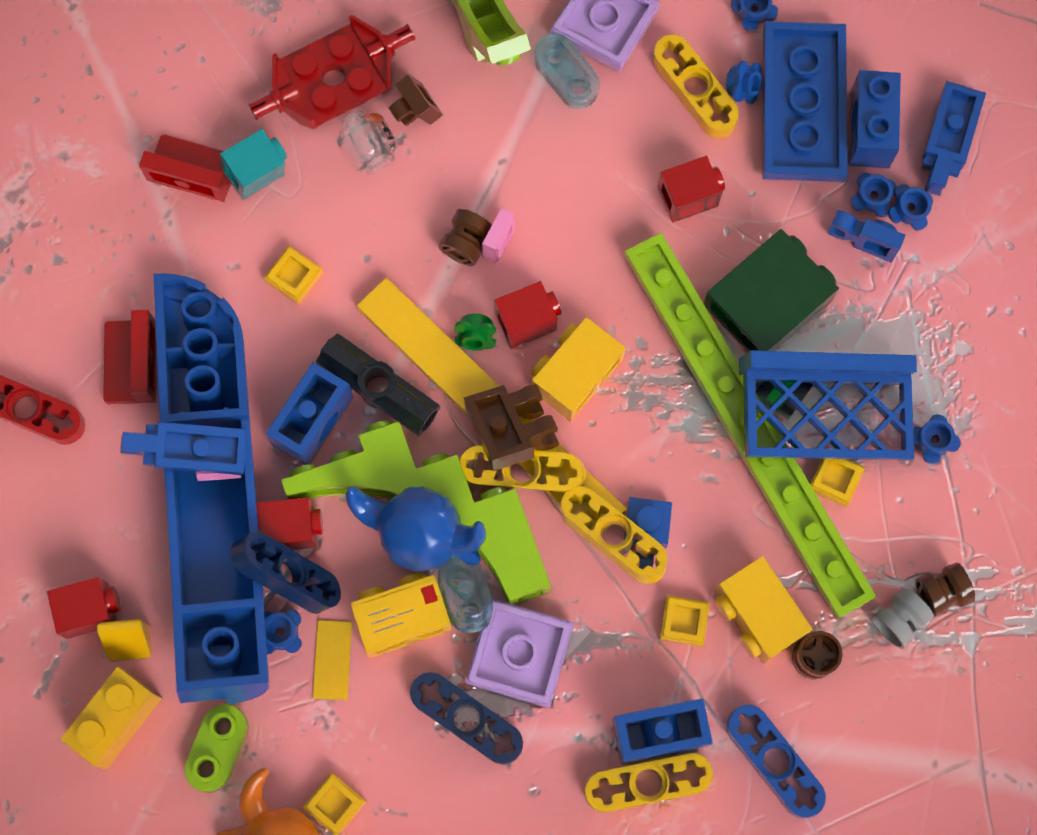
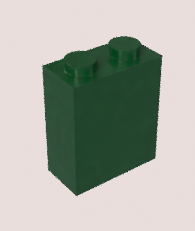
[703,229,839,352]

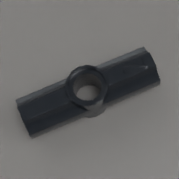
[316,333,440,437]

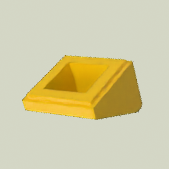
[97,619,152,662]

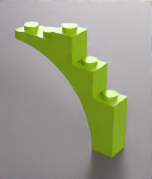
[449,0,531,65]
[281,420,551,605]

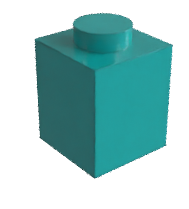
[220,129,287,200]

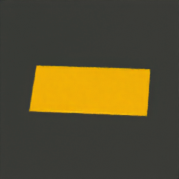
[313,620,352,700]

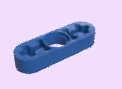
[726,705,826,818]

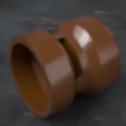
[438,209,492,266]
[915,562,975,618]
[792,631,843,680]

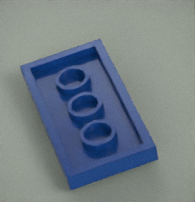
[763,21,847,182]

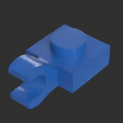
[624,497,672,569]

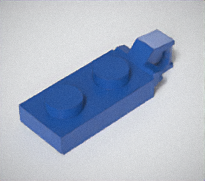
[922,81,986,196]
[120,422,248,475]

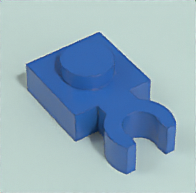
[828,210,906,263]

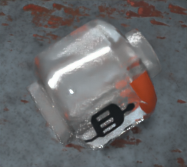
[336,110,397,175]

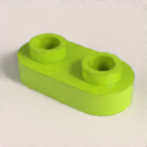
[185,704,248,792]

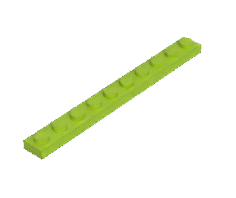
[624,232,877,620]

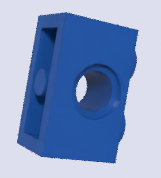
[849,70,901,168]
[266,362,354,465]
[612,699,713,764]

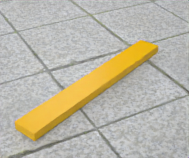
[356,277,627,536]

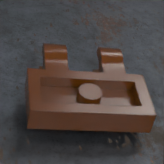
[464,384,559,471]

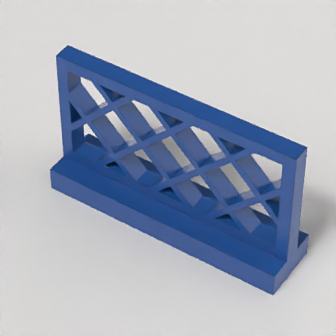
[739,350,917,461]

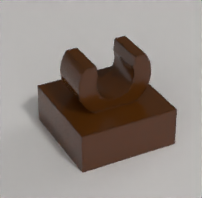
[389,74,443,126]

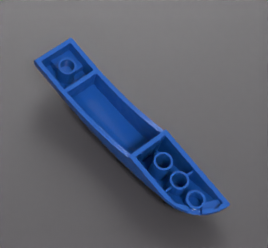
[153,273,269,705]

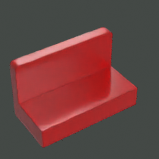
[139,135,231,202]
[103,310,156,404]

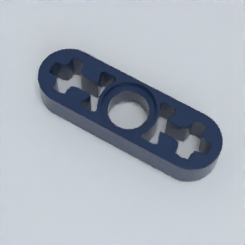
[230,531,341,614]
[410,672,523,765]

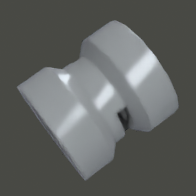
[871,587,934,649]

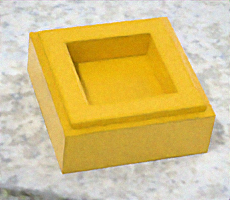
[264,246,324,305]
[810,459,866,508]
[659,595,710,647]
[302,772,366,835]

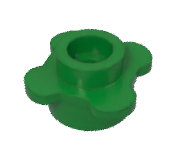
[454,313,496,351]

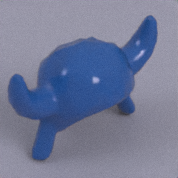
[346,486,486,572]

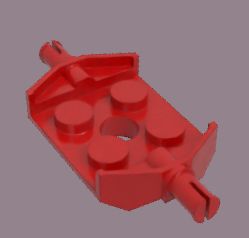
[248,15,415,129]

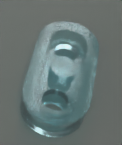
[534,34,600,109]
[437,557,493,633]

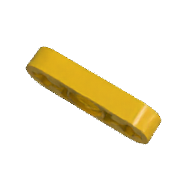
[653,34,739,138]
[460,445,586,493]
[561,486,667,584]
[584,753,713,813]

